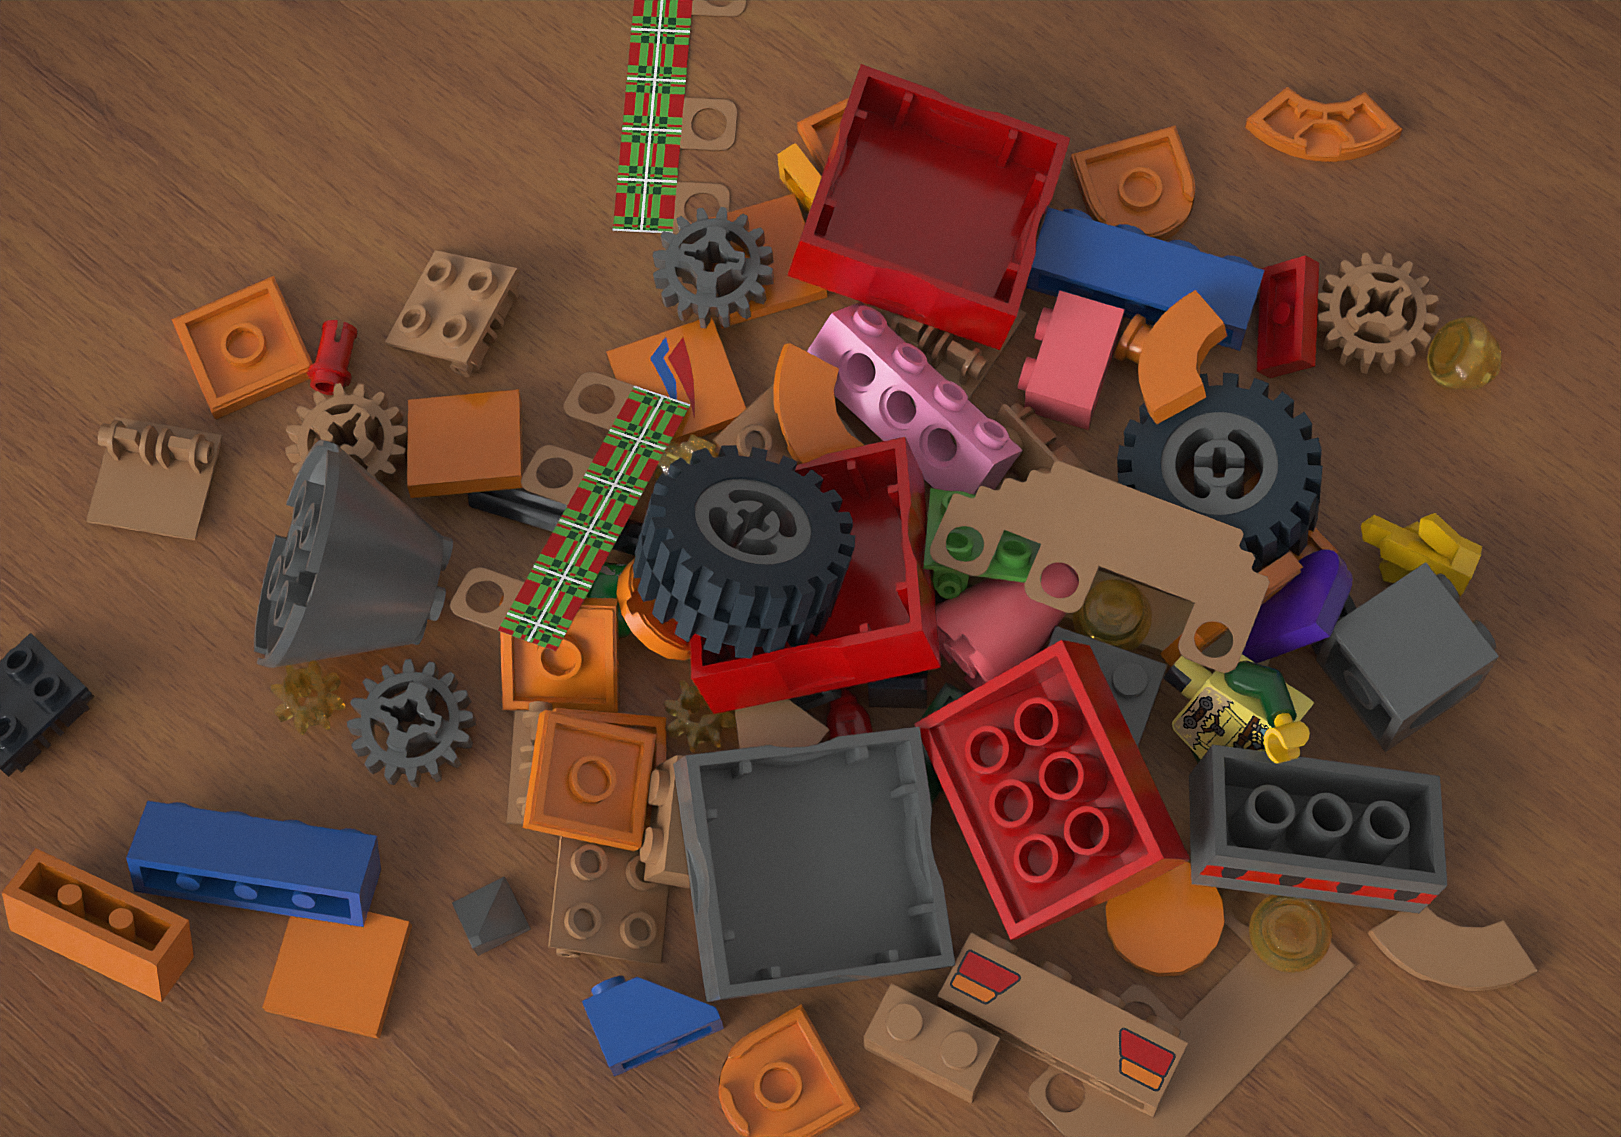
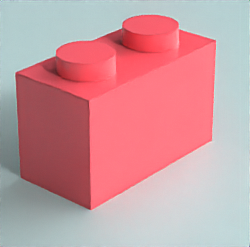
[1018,291,1124,430]

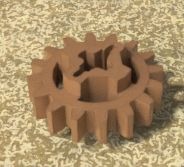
[1317,252,1439,374]
[285,383,408,483]

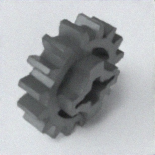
[653,207,774,328]
[347,659,476,788]

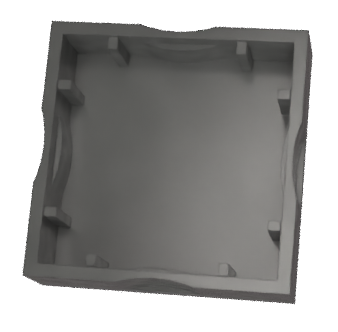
[673,727,955,1002]

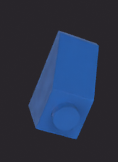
[582,976,724,1077]

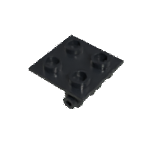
[0,633,95,777]

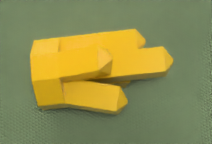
[1361,513,1482,597]

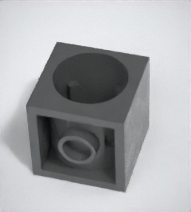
[1316,562,1499,752]

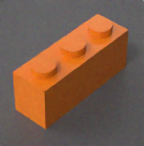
[2,848,194,1002]

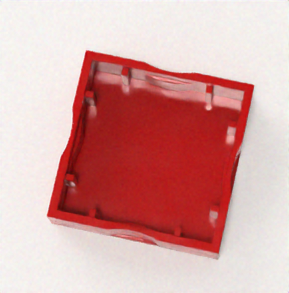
[787,64,1070,350]
[690,437,941,714]

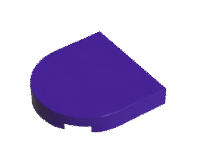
[1242,549,1353,664]

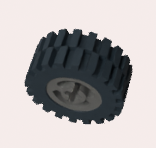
[1117,372,1323,573]
[633,445,856,659]

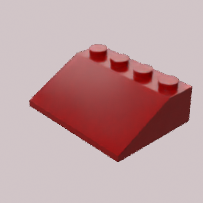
[914,640,1190,940]

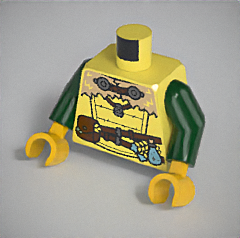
[1163,655,1314,764]

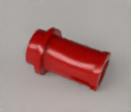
[307,320,358,395]

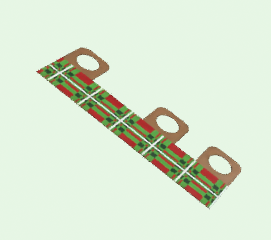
[613,0,746,234]
[450,372,690,652]

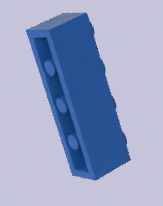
[1027,208,1264,351]
[126,801,381,927]

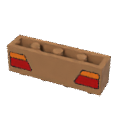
[938,933,1188,1117]

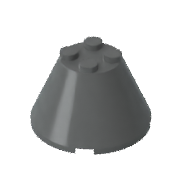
[254,440,453,668]

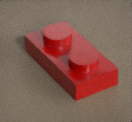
[1256,255,1320,378]

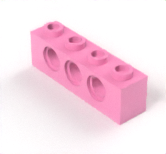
[807,302,1022,494]

